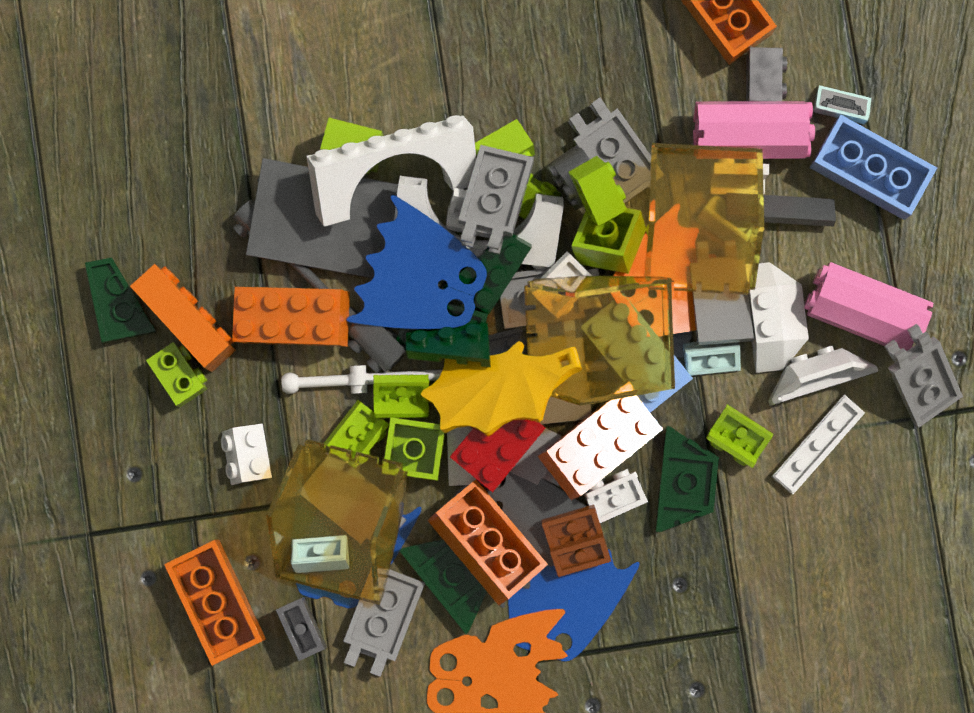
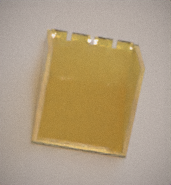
[644,143,764,295]
[524,276,675,406]
[266,439,408,605]

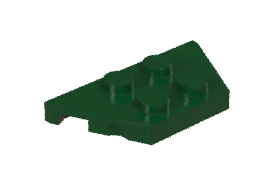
[655,426,719,532]
[399,539,487,634]

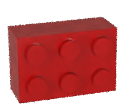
[450,419,545,493]

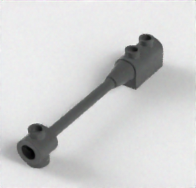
[233,200,407,373]

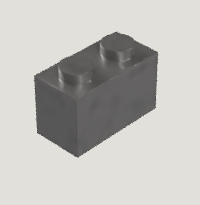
[746,47,787,101]
[276,597,327,661]

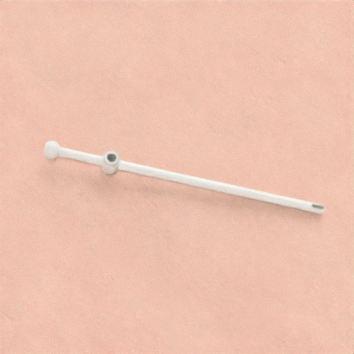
[281,361,609,394]

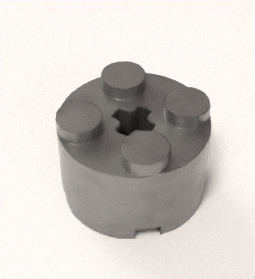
[547,145,590,210]

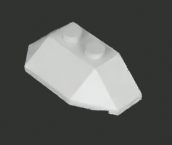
[745,262,809,373]
[768,346,878,406]

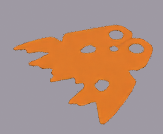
[427,609,568,713]

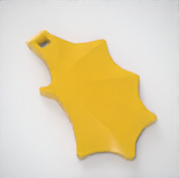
[421,341,582,436]

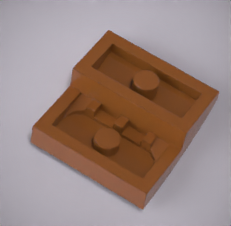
[541,504,611,577]

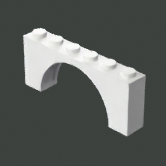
[307,116,476,226]
[394,176,564,270]

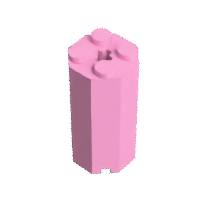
[693,101,815,159]
[804,262,933,351]

